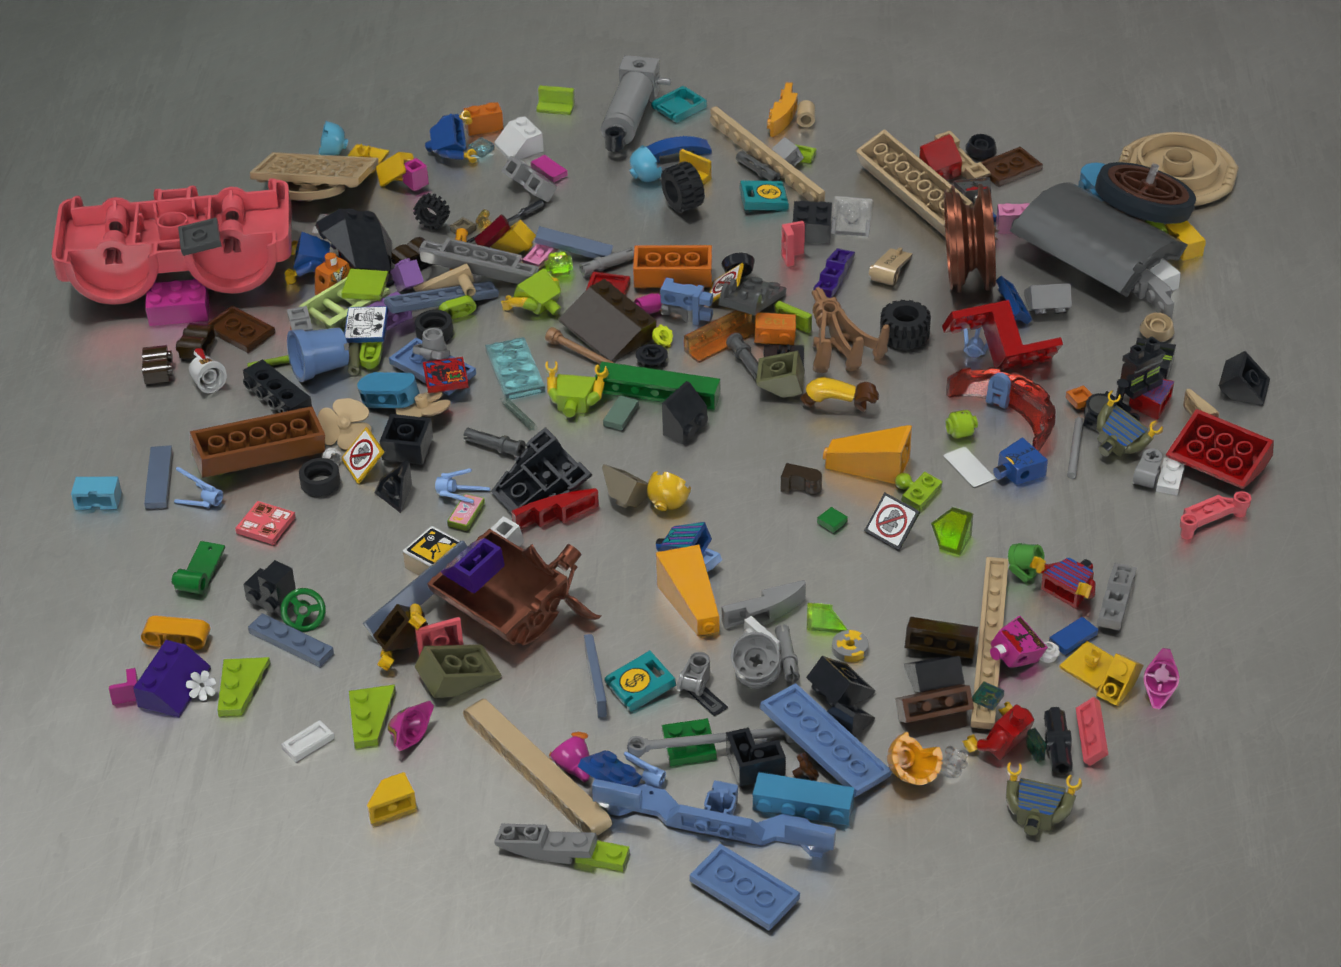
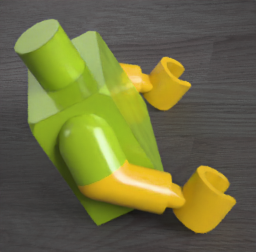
[501,268,562,316]
[545,361,609,417]

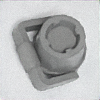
[412,328,450,361]

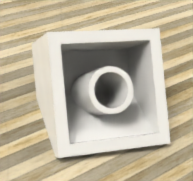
[494,116,544,160]

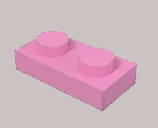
[522,244,558,271]

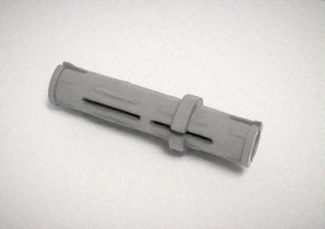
[579,248,634,276]
[775,624,800,682]

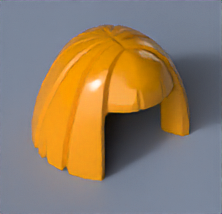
[887,732,943,785]

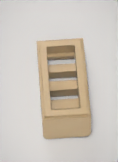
[1183,389,1219,417]

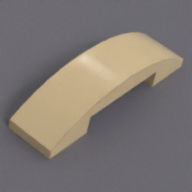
[934,131,990,179]

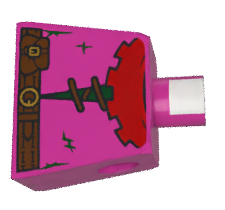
[990,616,1048,668]

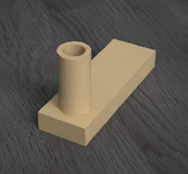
[414,263,476,296]

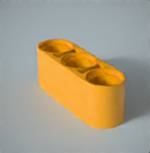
[141,616,211,650]

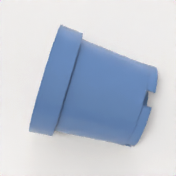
[287,327,349,382]

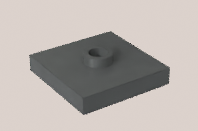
[178,218,222,256]

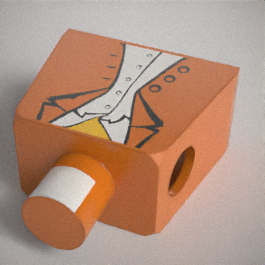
[315,252,350,295]

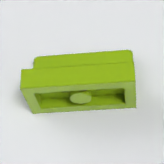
[536,85,575,115]

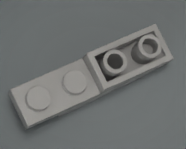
[1132,269,1174,319]
[722,580,806,628]
[494,823,598,864]

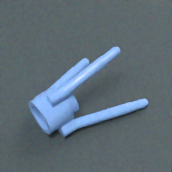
[963,327,988,358]
[174,467,223,509]
[435,468,490,503]
[624,752,666,789]

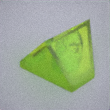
[931,507,973,555]
[807,603,848,633]

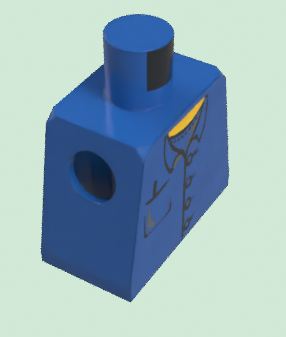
[993,438,1048,485]

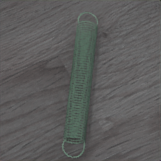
[500,398,538,430]

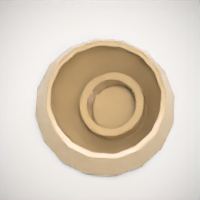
[1140,313,1174,342]

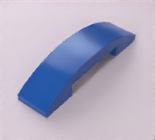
[647,136,712,163]

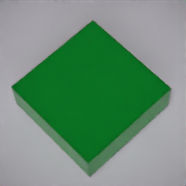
[817,507,848,533]

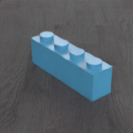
[753,772,854,825]

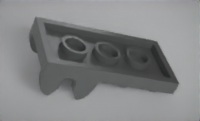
[719,277,786,315]

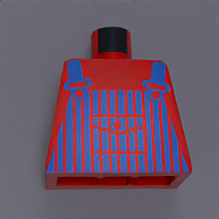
[1129,379,1174,420]

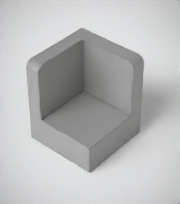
[772,137,804,167]

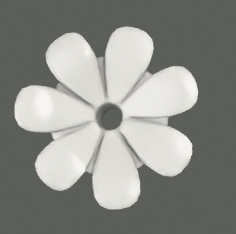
[186,671,216,701]

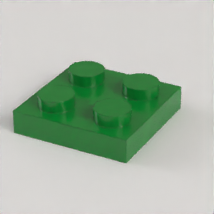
[662,718,717,766]

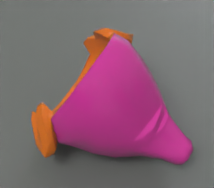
[549,732,590,782]

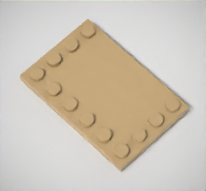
[250,152,379,188]

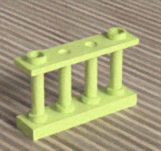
[299,277,390,333]

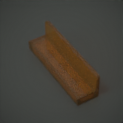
[684,310,755,363]

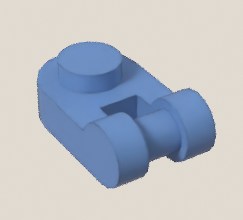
[986,372,1011,409]

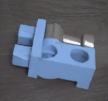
[660,278,713,326]

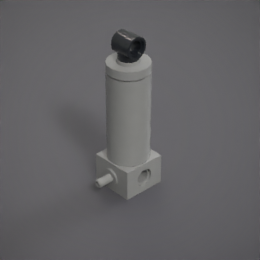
[601,55,671,152]

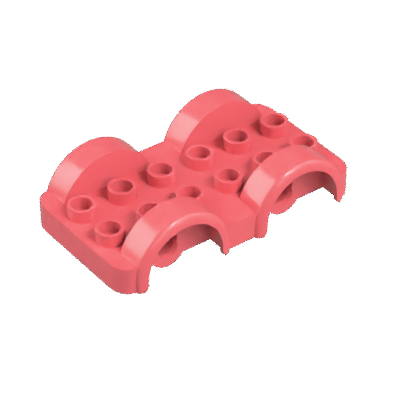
[51,178,292,305]

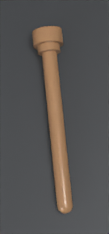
[545,327,614,364]

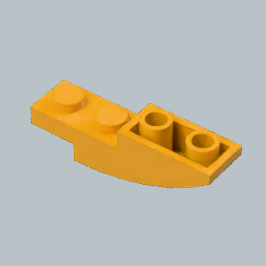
[767,82,798,137]

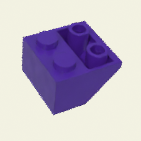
[441,538,505,594]

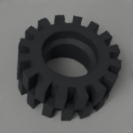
[413,193,450,230]

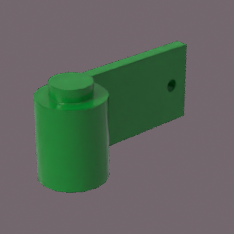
[171,541,225,595]

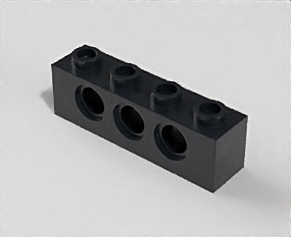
[243,359,312,413]

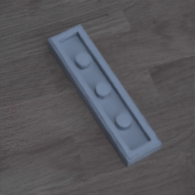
[534,226,613,258]
[144,445,173,509]
[584,634,607,718]

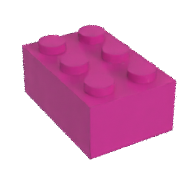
[145,279,210,326]

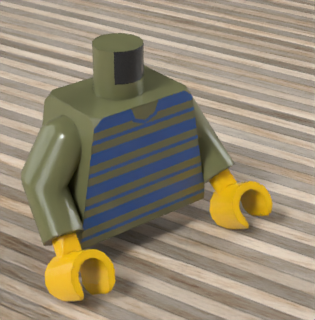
[1096,390,1163,456]
[1006,762,1082,836]

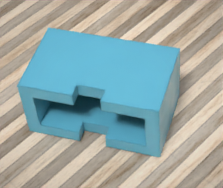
[71,476,122,510]

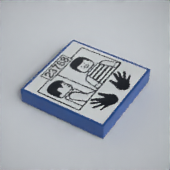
[344,306,389,343]

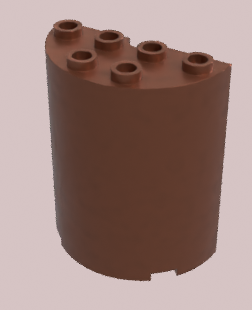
[427,528,568,645]

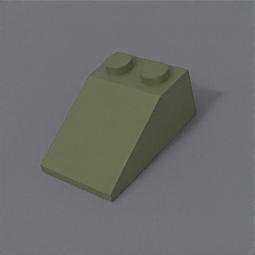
[415,645,502,698]

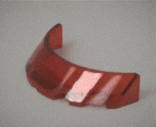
[946,367,1056,451]

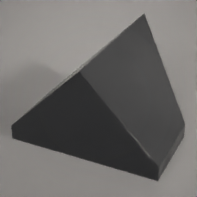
[374,460,412,513]
[827,702,875,737]

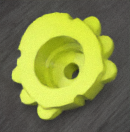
[652,324,673,348]

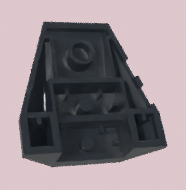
[315,208,392,274]
[491,427,593,513]

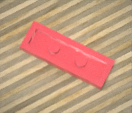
[1075,697,1109,766]

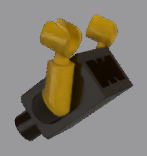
[373,603,428,671]

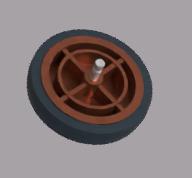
[1095,162,1196,224]

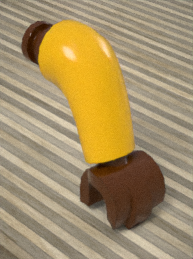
[801,377,879,412]

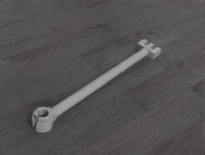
[627,727,795,758]

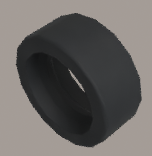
[415,309,453,341]
[299,458,341,496]

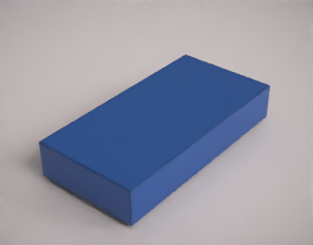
[1049,617,1098,655]

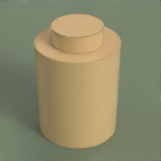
[797,100,815,128]

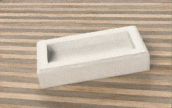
[281,720,335,762]

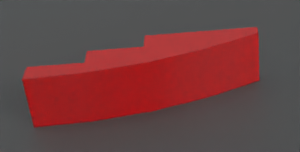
[511,488,599,529]

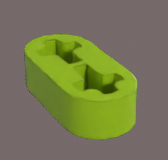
[438,295,476,320]

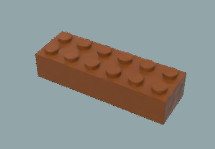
[190,406,325,478]

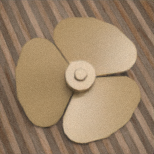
[396,392,451,417]
[318,398,372,450]

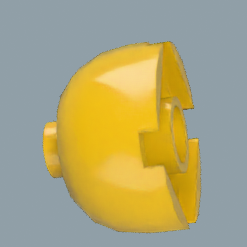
[647,471,691,511]

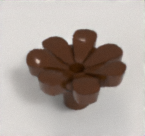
[792,752,819,781]

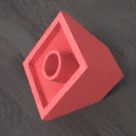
[415,617,463,656]

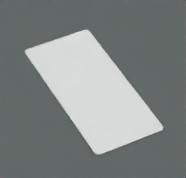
[943,447,995,487]

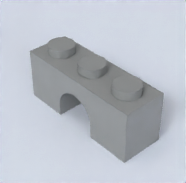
[502,156,558,202]

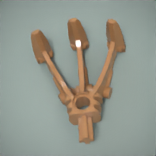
[811,287,890,373]

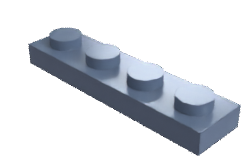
[248,613,334,667]

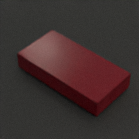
[474,214,511,248]

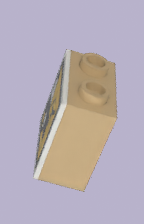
[403,526,460,575]

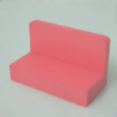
[781,221,805,267]

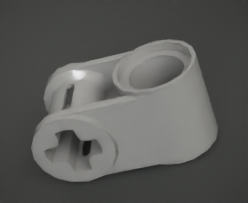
[1133,448,1162,489]
[677,652,710,696]

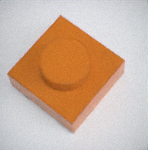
[1066,385,1093,409]

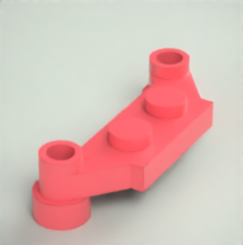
[1180,491,1251,540]

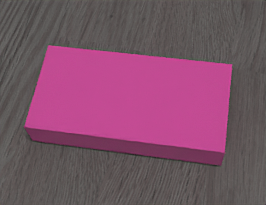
[530,155,568,183]

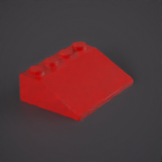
[1166,409,1274,489]

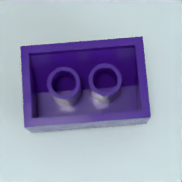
[133,640,211,717]

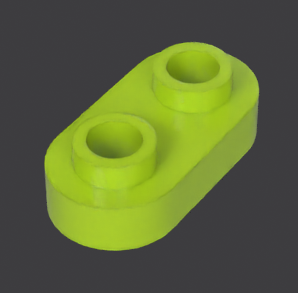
[359,342,383,369]

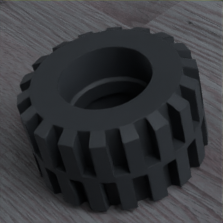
[661,161,705,213]
[880,300,931,350]

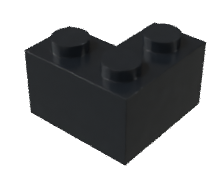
[243,560,298,616]
[726,727,786,786]

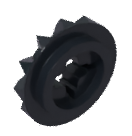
[636,344,668,368]

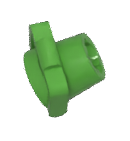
[1008,543,1045,582]

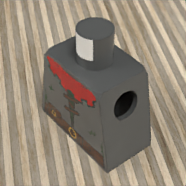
[954,177,991,205]

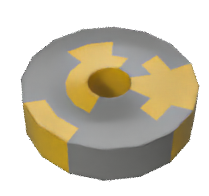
[832,630,869,663]

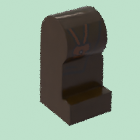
[781,463,822,494]

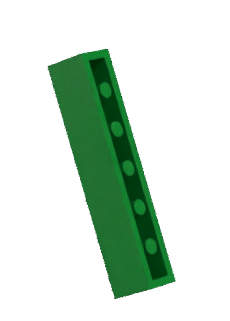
[595,361,720,410]

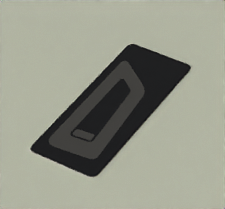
[686,686,728,716]

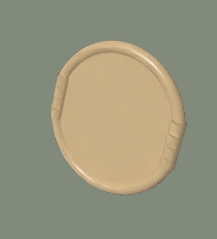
[1118,132,1239,206]

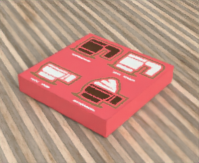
[235,501,296,545]

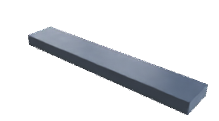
[384,281,499,314]
[363,541,468,641]

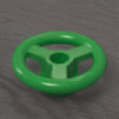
[280,588,326,632]

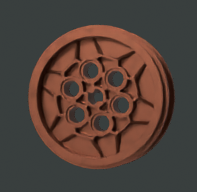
[944,184,996,292]

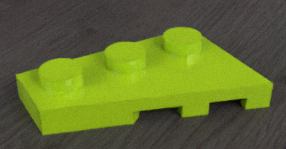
[217,657,271,716]
[349,684,396,749]

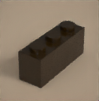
[904,616,978,659]

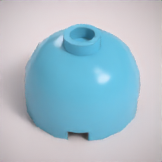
[318,121,348,156]
[629,145,663,183]

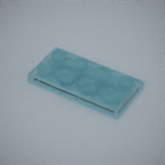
[485,337,545,401]

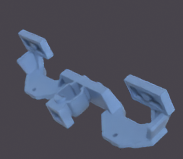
[592,779,836,858]

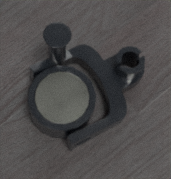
[1083,379,1140,431]

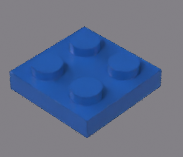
[577,750,643,787]

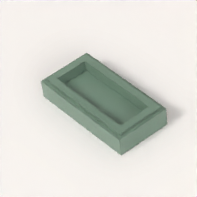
[603,395,639,431]

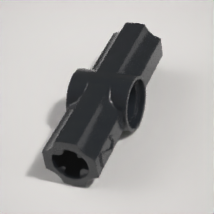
[1044,707,1073,775]

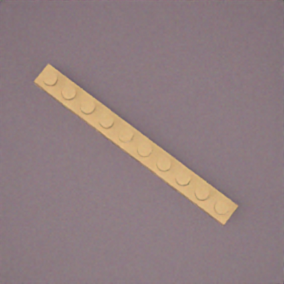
[710,106,825,202]
[971,557,1008,730]

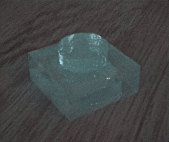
[468,137,495,158]

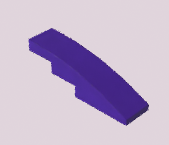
[813,248,855,298]

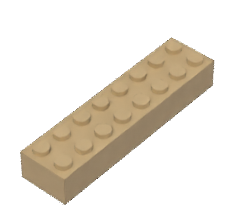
[856,129,974,237]

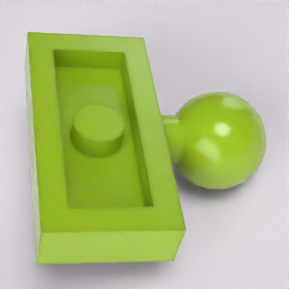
[895,471,943,511]

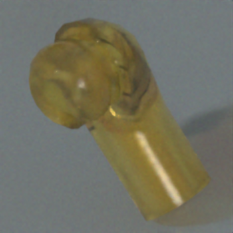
[475,209,492,229]

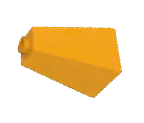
[823,425,912,484]
[656,545,719,636]

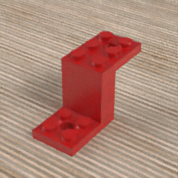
[942,300,1063,371]

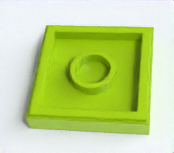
[341,269,389,301]

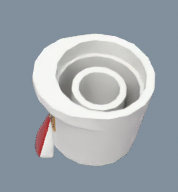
[189,348,227,393]

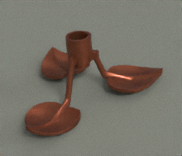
[522,544,602,620]

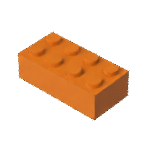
[633,245,712,288]

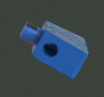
[656,522,712,555]

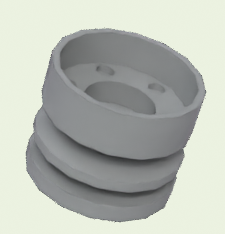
[731,632,782,689]

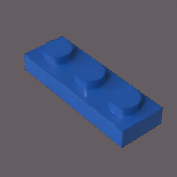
[996,276,1033,325]

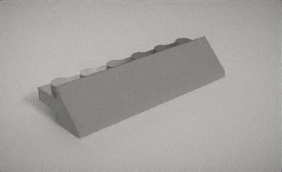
[419,238,540,284]

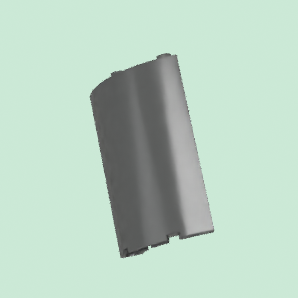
[1010,182,1188,297]

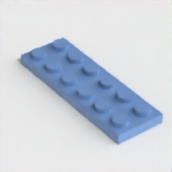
[760,683,892,797]

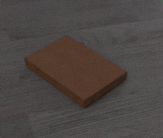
[981,147,1043,187]
[207,306,275,353]

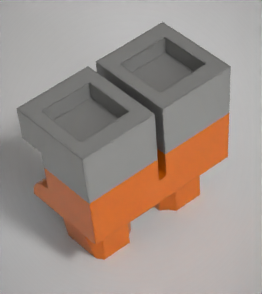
[287,306,313,331]

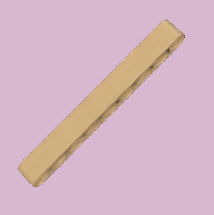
[463,698,612,836]

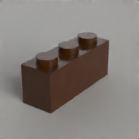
[895,684,974,723]

